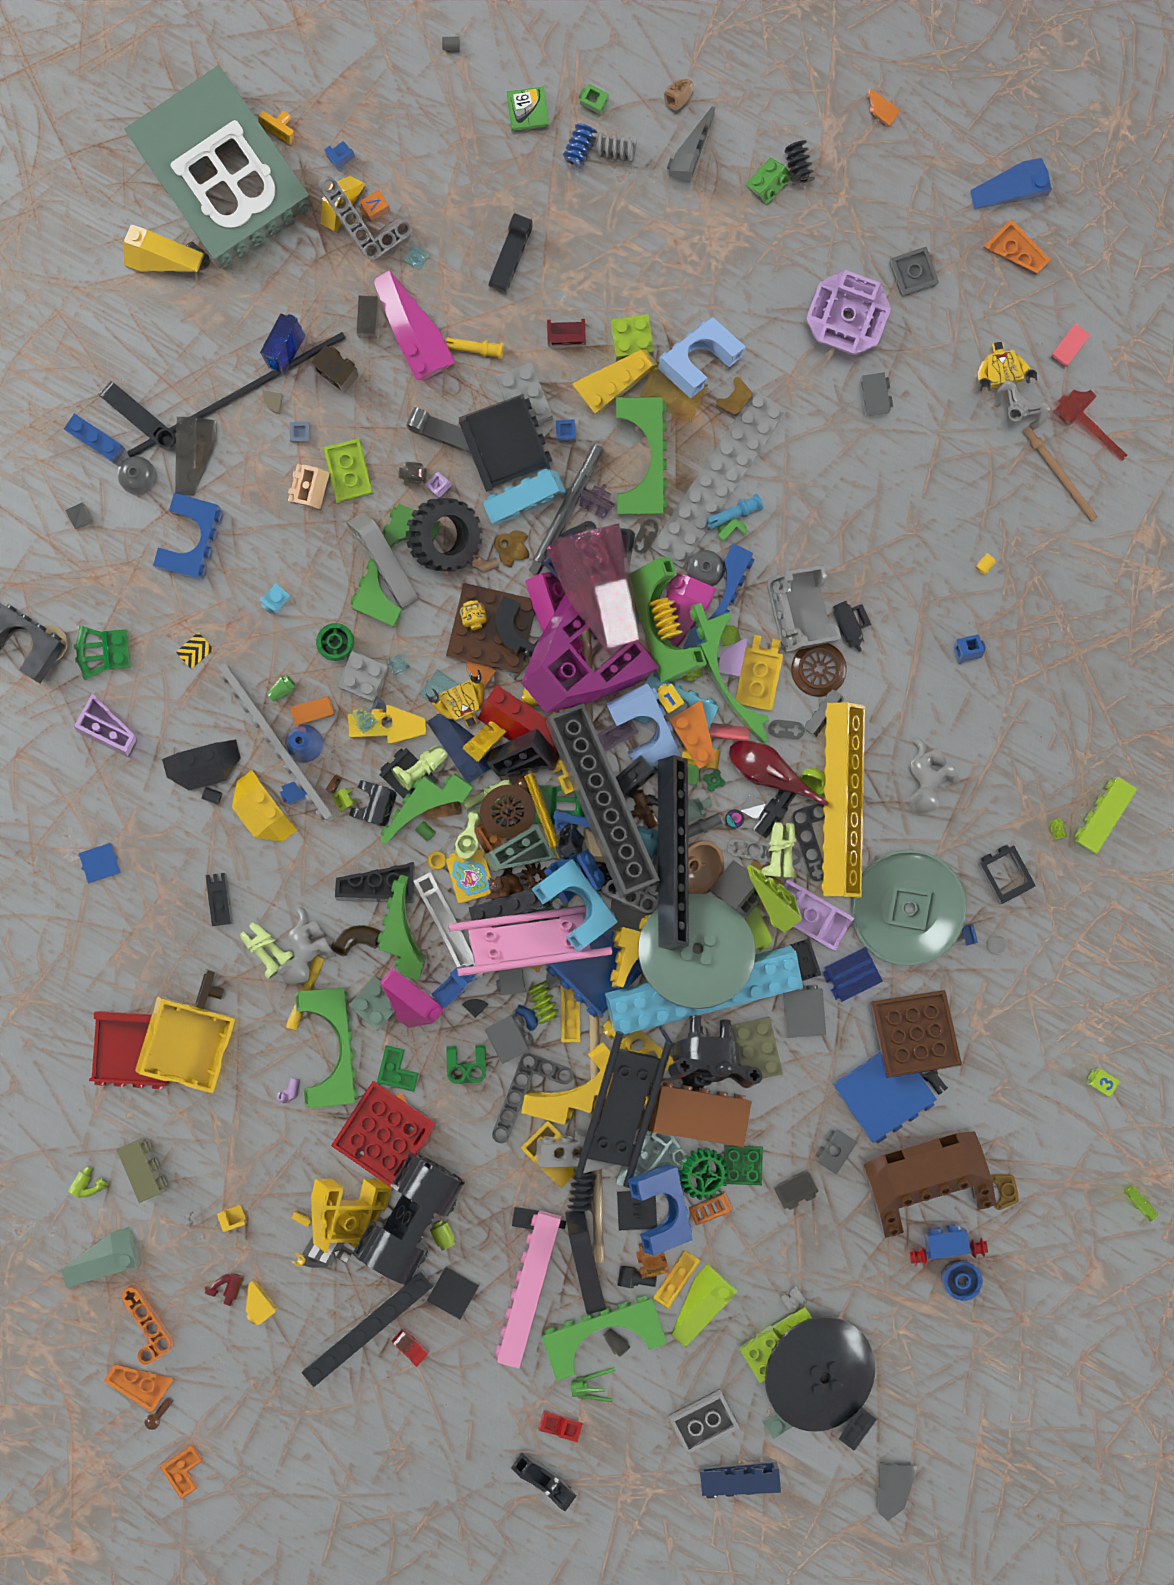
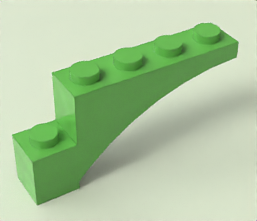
[380,773,474,844]
[377,875,426,980]

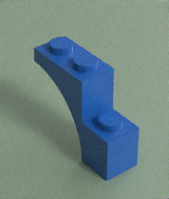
[431,965,477,1009]

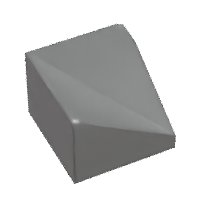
[740,794,767,820]

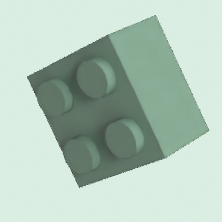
[349,976,395,1031]

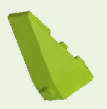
[671,1263,737,1348]

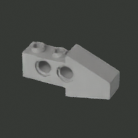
[536,1131,616,1173]

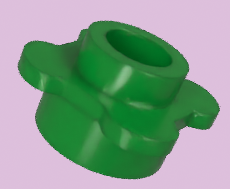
[703,769,725,791]

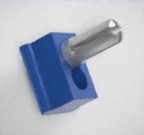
[953,924,978,946]

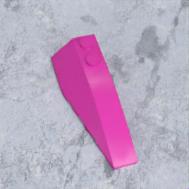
[374,271,456,381]
[525,572,586,662]

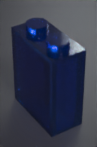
[260,313,306,374]
[822,947,883,1002]

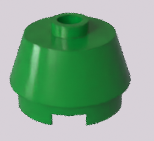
[316,623,354,661]

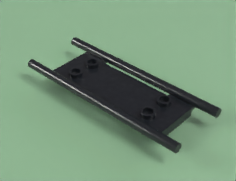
[575,1031,673,1188]

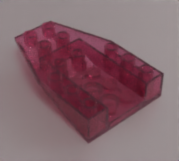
[546,523,639,649]

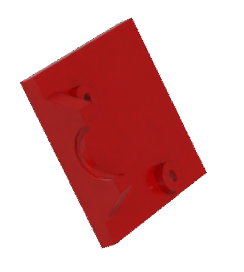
[331,1081,437,1189]

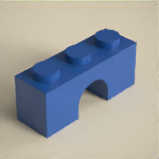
[64,413,125,464]

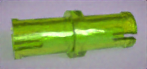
[1124,1184,1159,1222]

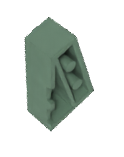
[483,825,556,872]

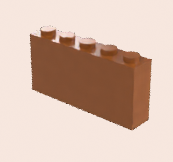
[648,1082,752,1147]

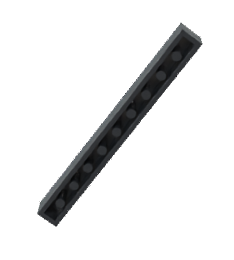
[658,755,689,951]

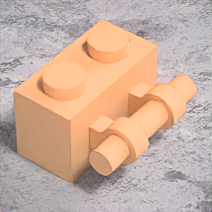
[288,464,330,509]

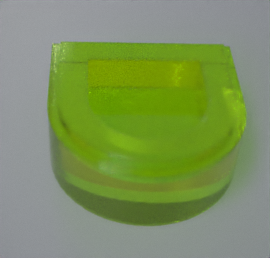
[720,625,741,646]

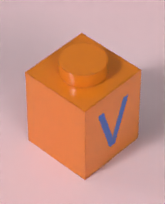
[359,190,390,222]

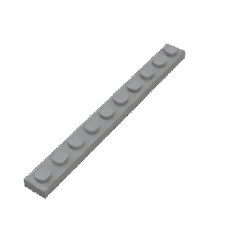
[218,663,335,822]

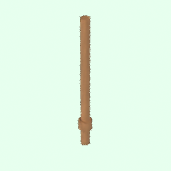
[1023,426,1098,521]

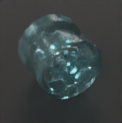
[387,653,410,675]

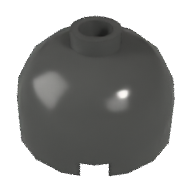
[117,456,156,495]
[686,550,725,587]

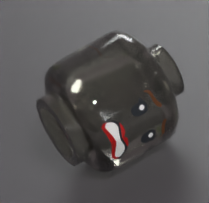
[398,462,427,487]

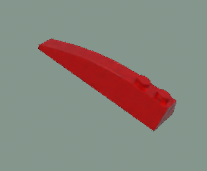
[477,685,561,759]

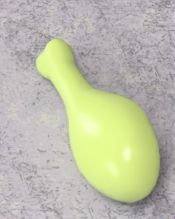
[455,812,479,860]

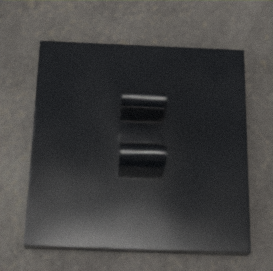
[617,1191,657,1231]

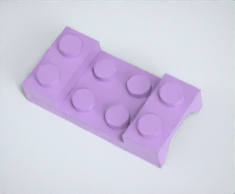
[783,879,854,951]

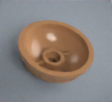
[688,840,724,894]

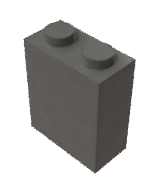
[710,860,761,918]
[783,985,826,1038]

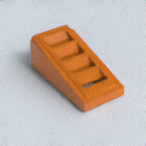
[689,1191,733,1226]

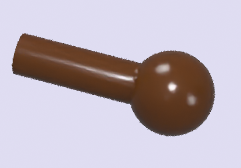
[144,1398,172,1430]

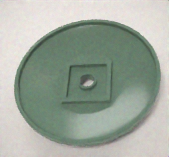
[851,850,967,966]
[638,894,755,1009]

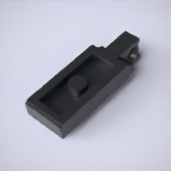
[512,1207,566,1230]

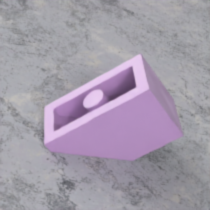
[717,638,747,678]

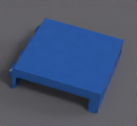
[545,928,643,1018]
[833,1051,937,1144]

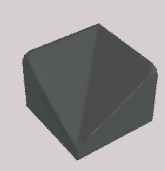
[65,502,92,529]

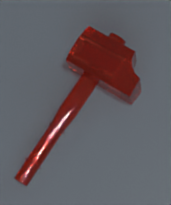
[1053,389,1127,460]

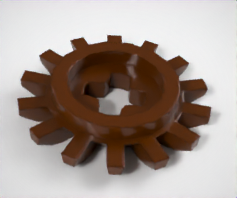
[520,863,547,890]

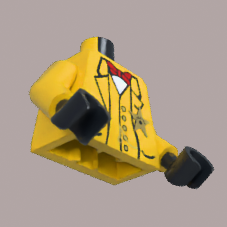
[977,342,1037,391]
[426,670,485,728]

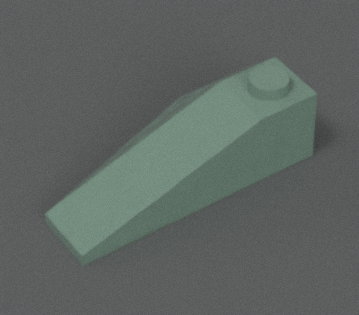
[61,1227,141,1288]

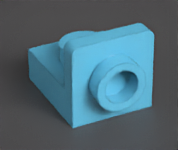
[260,583,291,613]

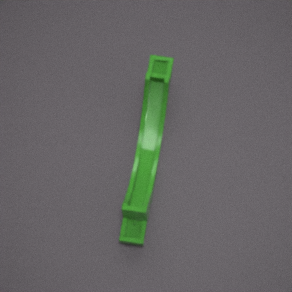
[689,603,769,743]

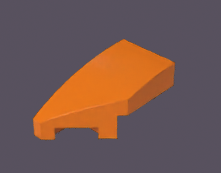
[868,89,901,126]
[466,661,496,686]

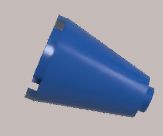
[285,725,323,763]

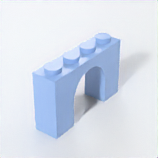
[658,317,746,398]
[606,683,681,767]

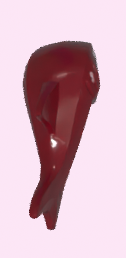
[729,740,828,806]

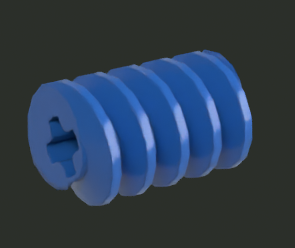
[563,123,598,168]

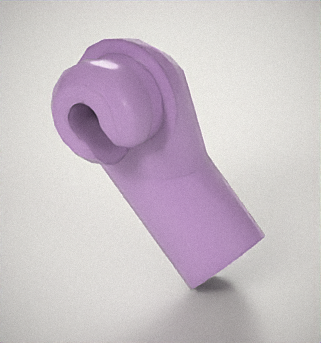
[277,1078,300,1103]

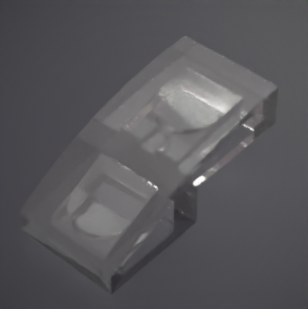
[441,822,468,854]

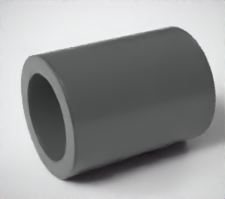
[442,36,460,50]

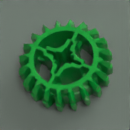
[678,1147,729,1200]

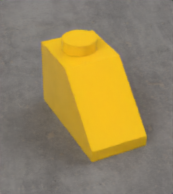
[246,1279,278,1326]

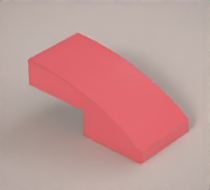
[1051,323,1090,367]

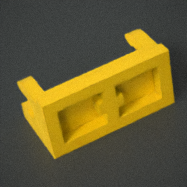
[463,721,506,762]

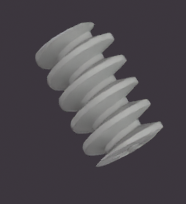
[596,132,637,162]

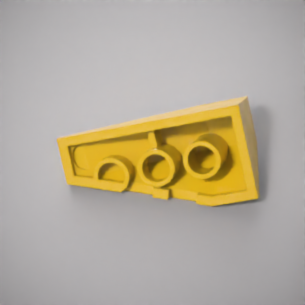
[124,224,205,272]

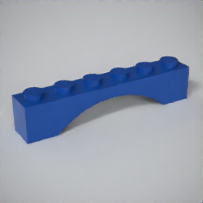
[683,543,755,649]

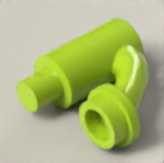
[68,1165,109,1198]

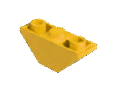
[320,175,365,232]

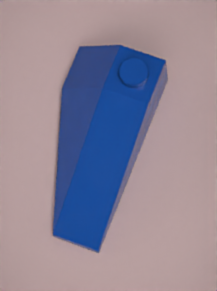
[970,158,1052,209]

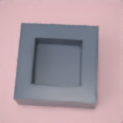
[290,422,310,442]

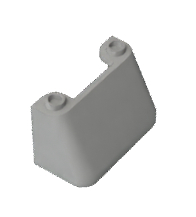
[768,565,841,652]

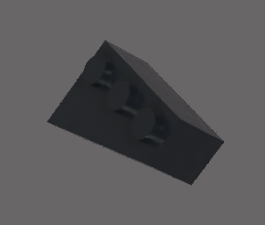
[487,729,559,777]

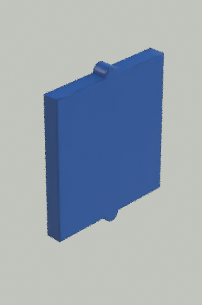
[79,843,121,883]

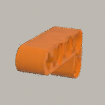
[122,1285,174,1365]

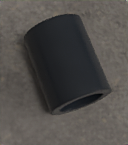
[201,787,223,805]

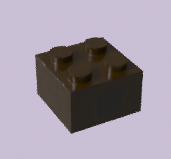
[311,345,358,394]

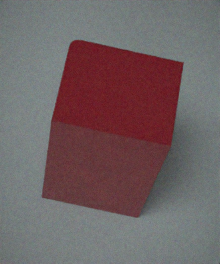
[547,319,586,346]

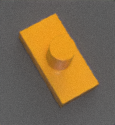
[258,111,294,145]

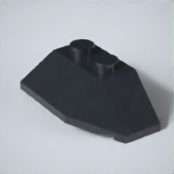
[162,739,241,791]

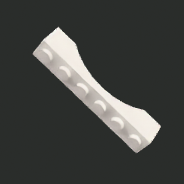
[413,872,484,979]

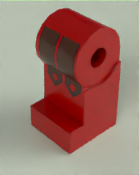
[392,1329,429,1367]

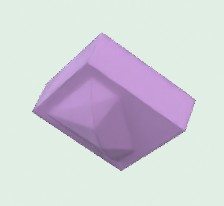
[425,472,452,498]

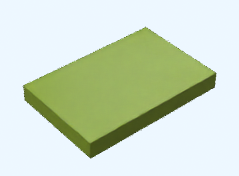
[323,438,374,503]

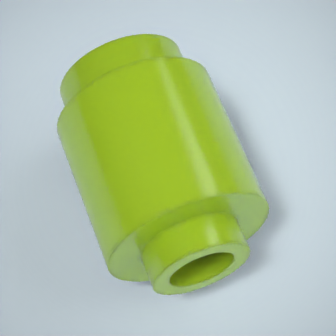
[430,1220,455,1250]

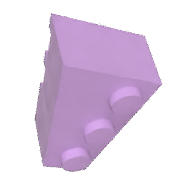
[74,693,137,757]

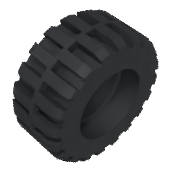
[406,498,483,572]

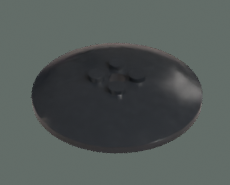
[765,1316,875,1432]

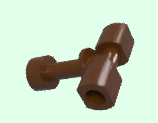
[630,789,658,829]

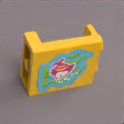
[446,847,491,904]

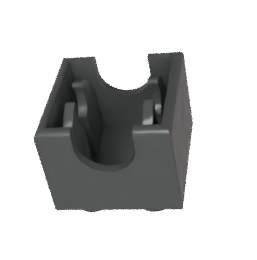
[485,1013,534,1063]

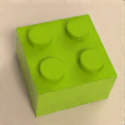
[611,314,654,362]

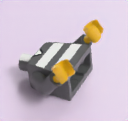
[291,1236,352,1268]

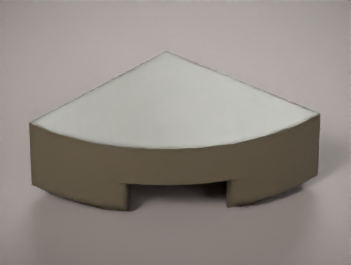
[263,390,282,413]

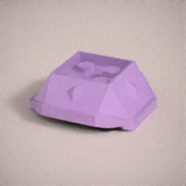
[806,270,891,355]

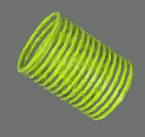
[1048,818,1067,840]

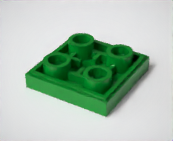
[724,1145,763,1186]

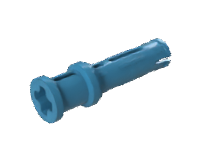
[706,494,763,529]

